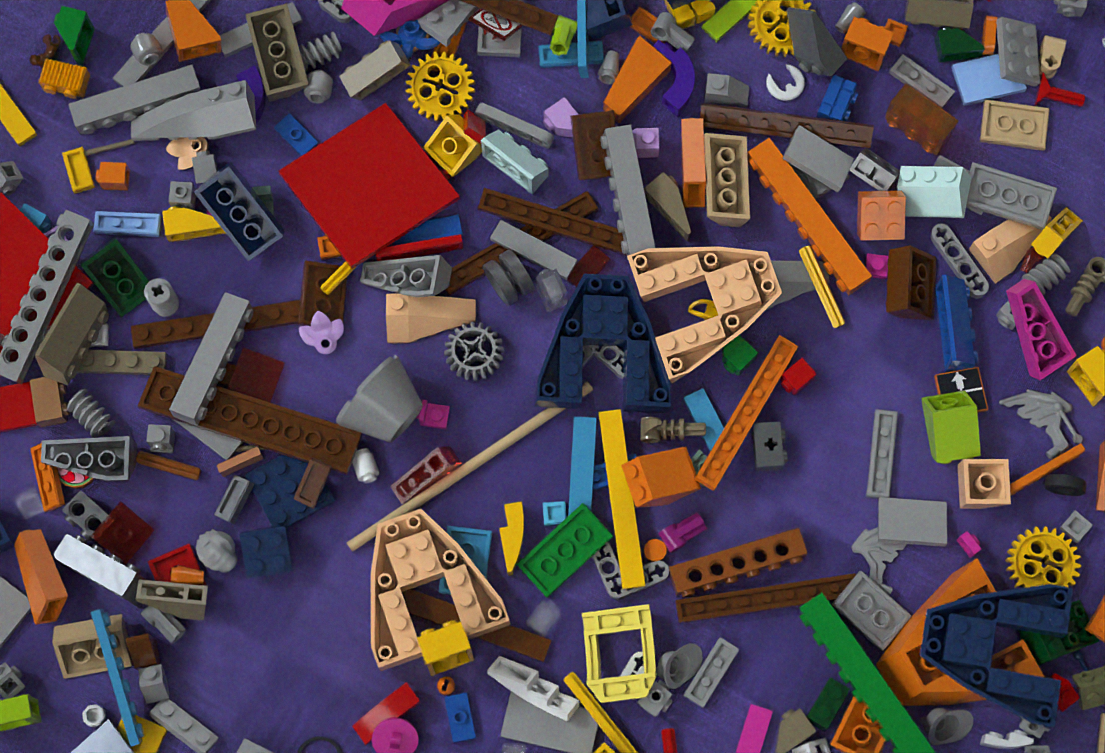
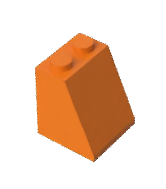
[165,0,221,62]
[621,447,701,508]

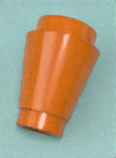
[171,565,204,585]

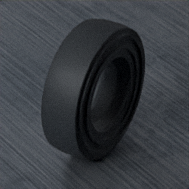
[1045,474,1087,496]

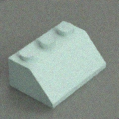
[481,130,549,194]
[897,166,972,218]

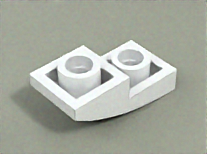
[980,730,1034,749]

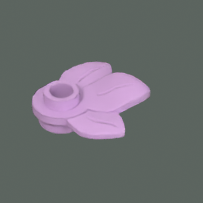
[299,311,344,354]

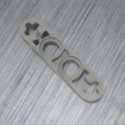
[474,103,554,148]
[930,224,989,299]

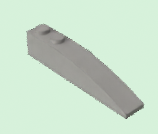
[131,80,256,141]

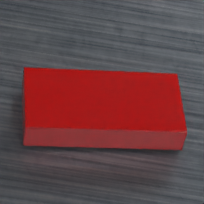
[463,109,486,143]

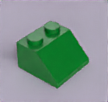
[54,6,95,67]

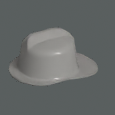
[656,643,703,689]
[921,708,973,745]

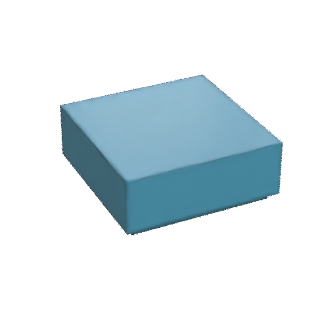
[543,501,566,526]

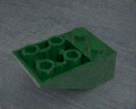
[1017,600,1100,666]

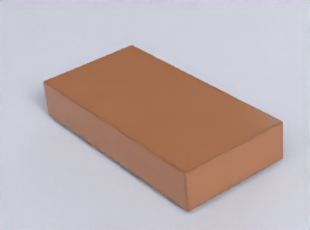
[217,447,264,477]

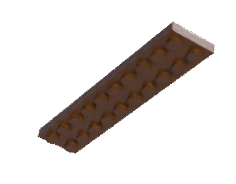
[138,366,363,475]

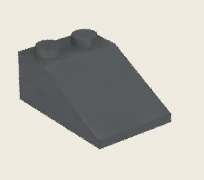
[786,7,847,76]

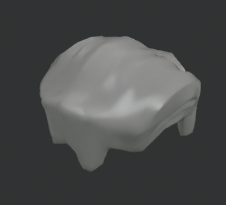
[196,529,237,573]

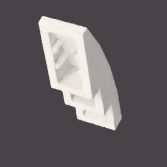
[487,656,579,721]

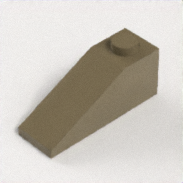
[644,172,691,241]
[136,579,208,620]

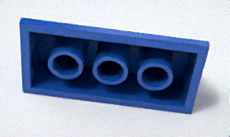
[935,275,978,372]

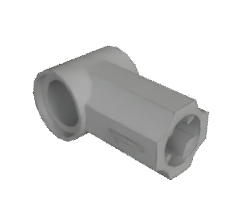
[651,12,694,52]
[140,606,187,644]

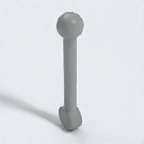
[1053,402,1083,444]

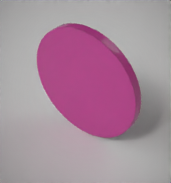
[372,718,418,753]

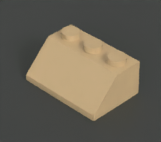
[52,614,132,679]

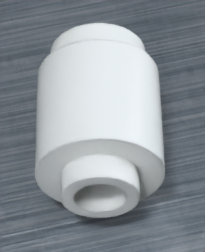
[352,448,379,483]

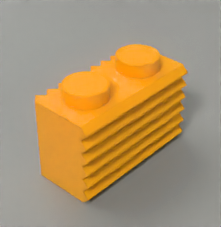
[39,59,90,99]

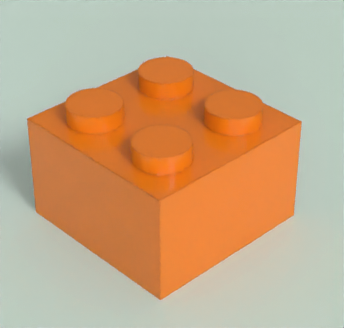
[841,17,894,72]
[857,190,906,240]

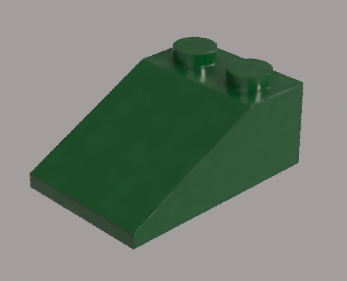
[79,237,149,317]

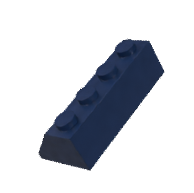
[194,162,285,261]

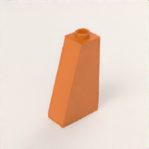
[603,36,672,123]
[681,118,706,208]
[14,529,68,625]

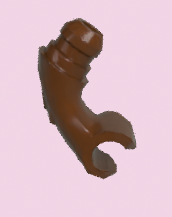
[29,34,61,68]

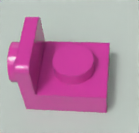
[416,400,450,430]

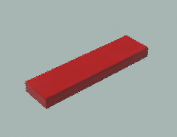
[375,234,463,261]

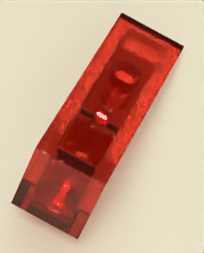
[390,445,462,504]

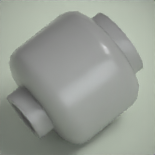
[130,33,162,66]
[304,70,333,104]

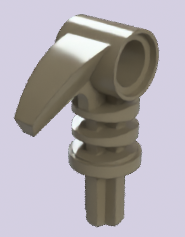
[1065,257,1105,316]
[641,417,706,443]

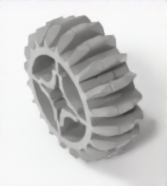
[444,322,504,381]

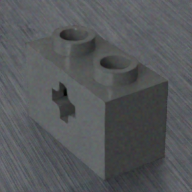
[752,422,788,472]

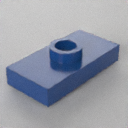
[274,113,319,156]
[444,693,476,743]

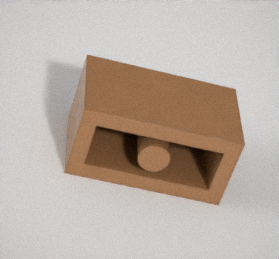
[30,377,69,427]

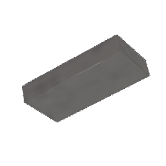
[214,475,254,524]

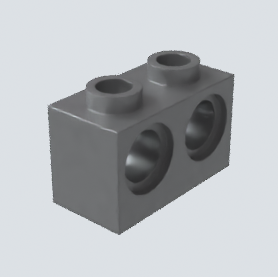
[849,148,900,191]
[62,490,117,543]

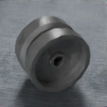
[483,249,535,306]

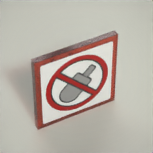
[468,9,523,41]

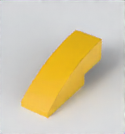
[499,501,524,576]

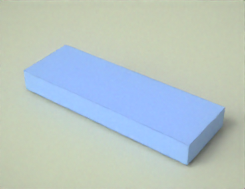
[93,211,162,237]

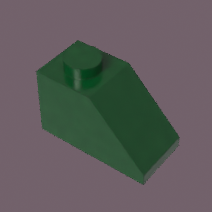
[934,27,984,63]

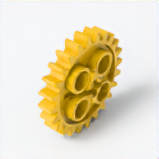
[748,0,815,57]
[406,51,475,122]
[1005,526,1081,588]

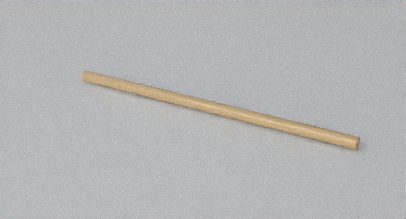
[347,381,593,552]

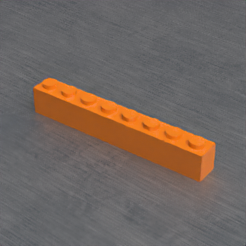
[747,137,872,296]

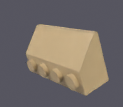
[704,133,750,227]

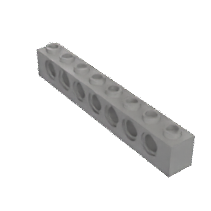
[0,210,94,384]

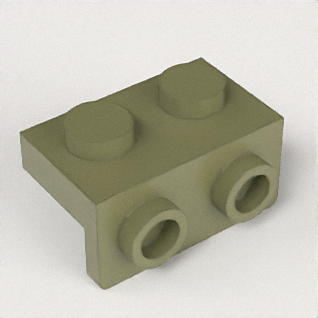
[1072,666,1105,710]

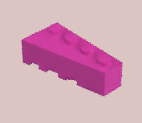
[1006,279,1077,380]

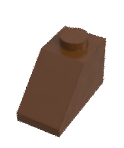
[126,633,161,671]

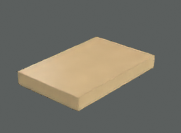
[979,99,1049,151]

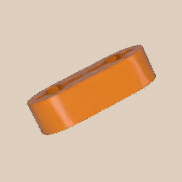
[982,15,997,55]

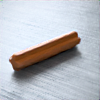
[136,451,201,480]

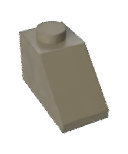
[774,708,816,753]

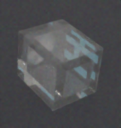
[526,600,561,638]

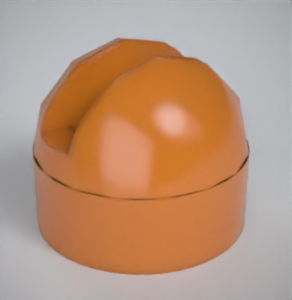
[437,676,456,696]

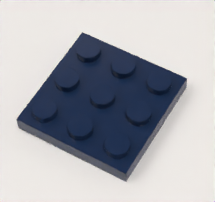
[245,455,336,528]

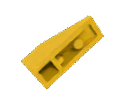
[162,206,226,242]
[1031,207,1083,258]

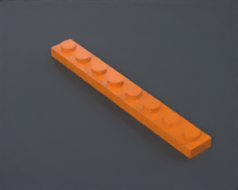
[694,335,798,491]

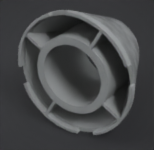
[336,355,423,443]

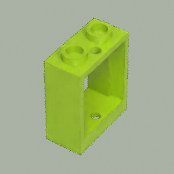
[0,694,42,732]

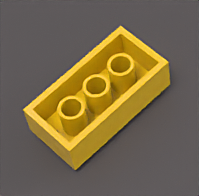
[417,620,474,676]

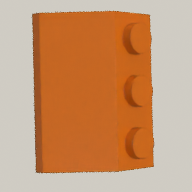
[830,697,903,753]

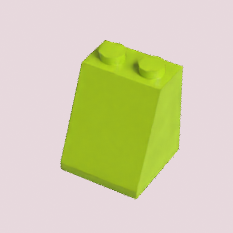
[921,390,981,464]

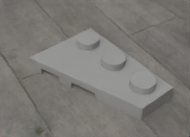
[418,0,478,47]

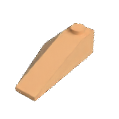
[969,215,1052,284]
[386,294,476,343]

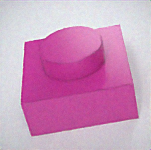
[865,253,888,279]
[956,531,981,558]

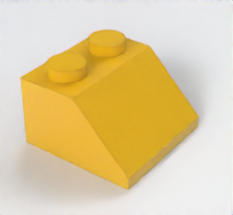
[423,114,482,177]
[1067,346,1105,407]

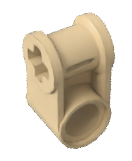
[1039,35,1066,79]

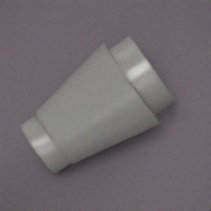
[835,2,866,34]
[598,51,619,84]

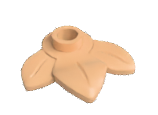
[166,137,208,170]

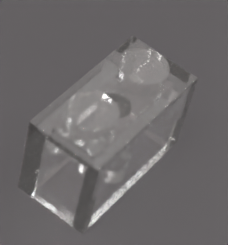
[536,268,567,313]

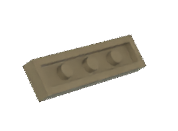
[77,350,167,375]

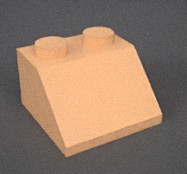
[958,459,1011,509]

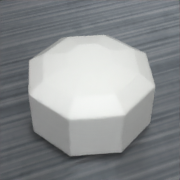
[83,704,106,728]

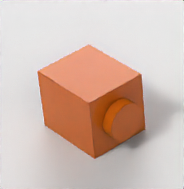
[96,162,130,191]

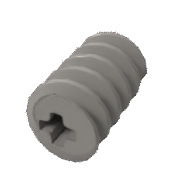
[299,31,342,72]
[1022,254,1070,295]
[144,278,179,317]
[67,388,115,438]

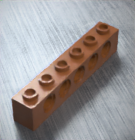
[669,527,808,598]

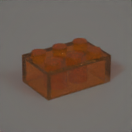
[885,83,959,156]

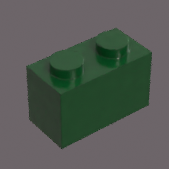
[806,677,850,732]

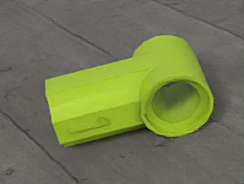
[550,14,577,56]

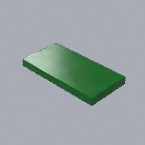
[517,503,614,598]

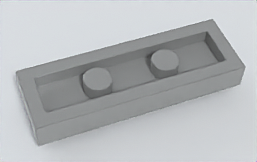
[889,55,955,110]
[684,637,739,708]
[149,699,219,753]

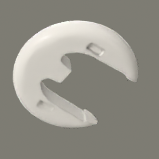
[766,65,805,101]

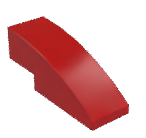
[352,682,421,745]

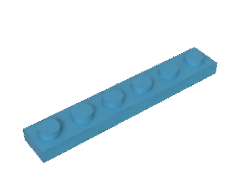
[91,608,144,747]

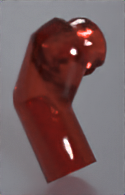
[1020,247,1045,273]

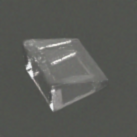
[15,487,44,519]
[502,743,526,753]

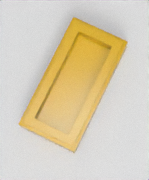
[62,147,95,194]

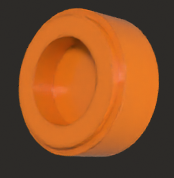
[644,539,667,562]

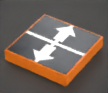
[934,367,988,413]

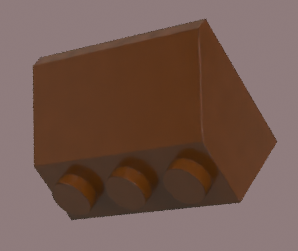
[886,245,936,320]

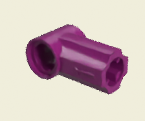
[658,512,707,553]

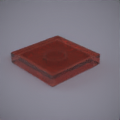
[228,347,285,402]
[91,501,155,565]

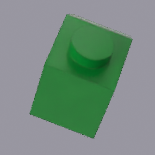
[722,335,758,376]

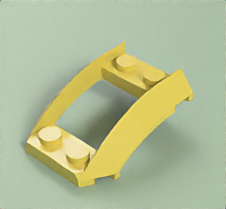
[582,604,656,703]

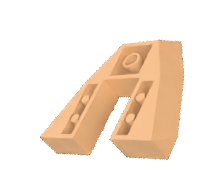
[627,246,782,384]
[371,509,510,671]

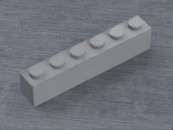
[68,65,201,134]
[600,125,655,260]
[169,292,253,426]

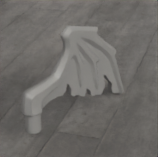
[999,389,1072,460]
[851,527,907,596]

